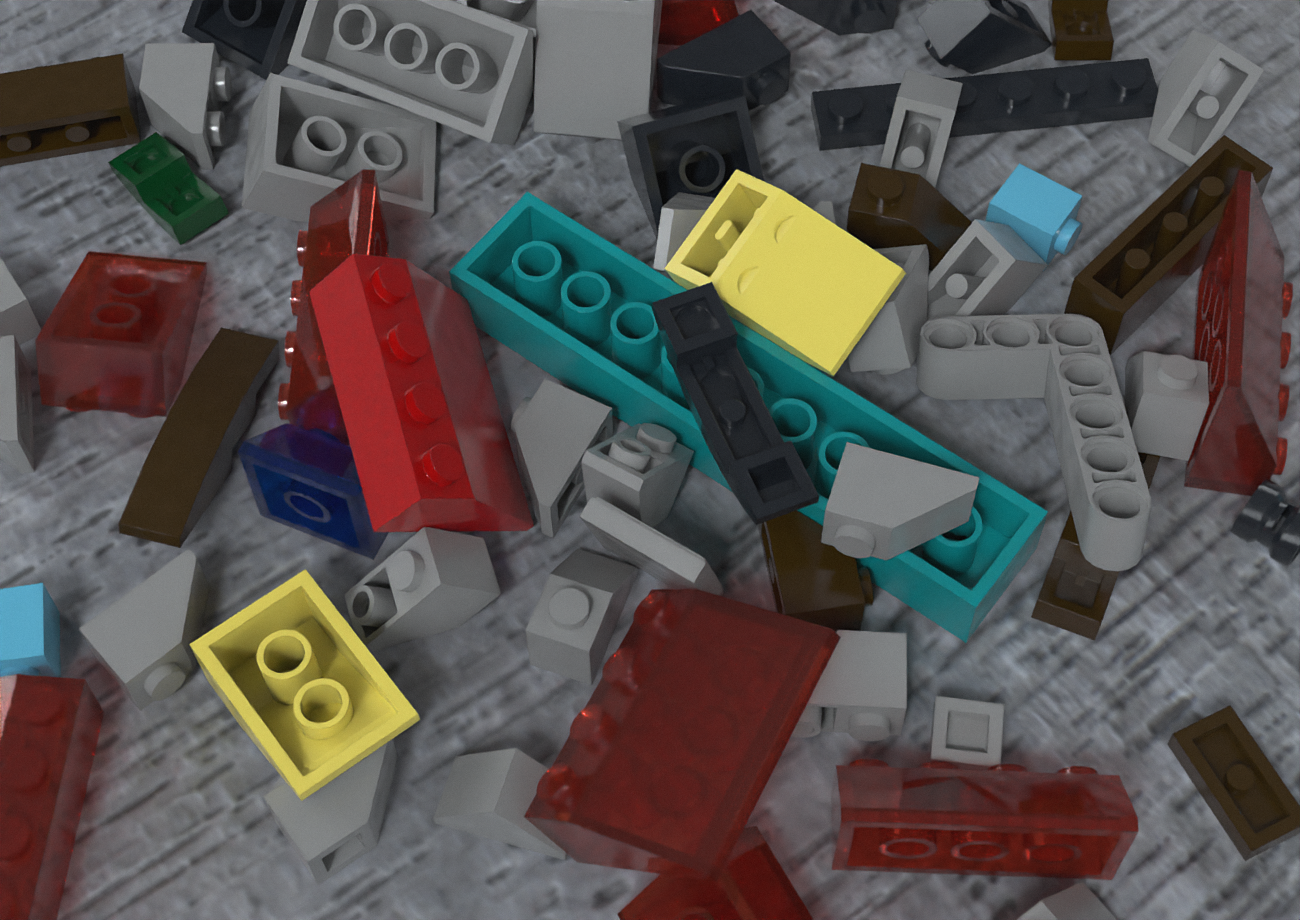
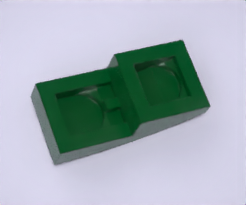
[108,132,229,245]

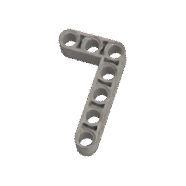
[916,314,1151,571]

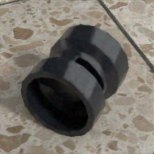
[1231,478,1300,568]

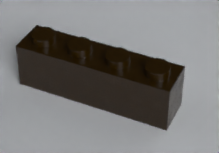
[0,53,141,167]
[1064,135,1273,355]

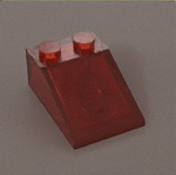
[35,251,207,418]

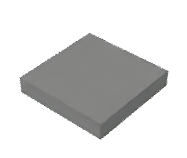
[579,496,724,611]

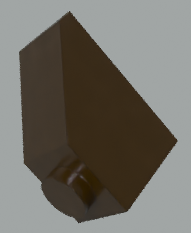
[846,163,972,271]
[758,510,873,643]

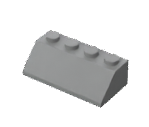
[287,0,533,145]

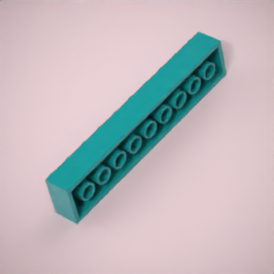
[449,192,1048,643]

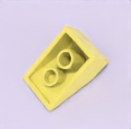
[189,569,420,801]

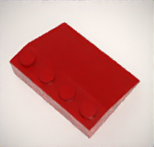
[309,254,534,532]

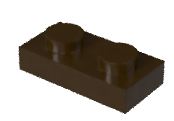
[1167,705,1300,861]

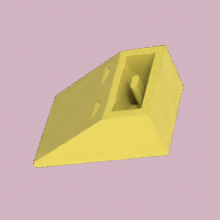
[664,169,906,376]

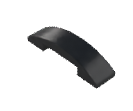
[652,282,819,525]

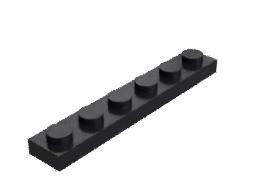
[810,58,1158,151]

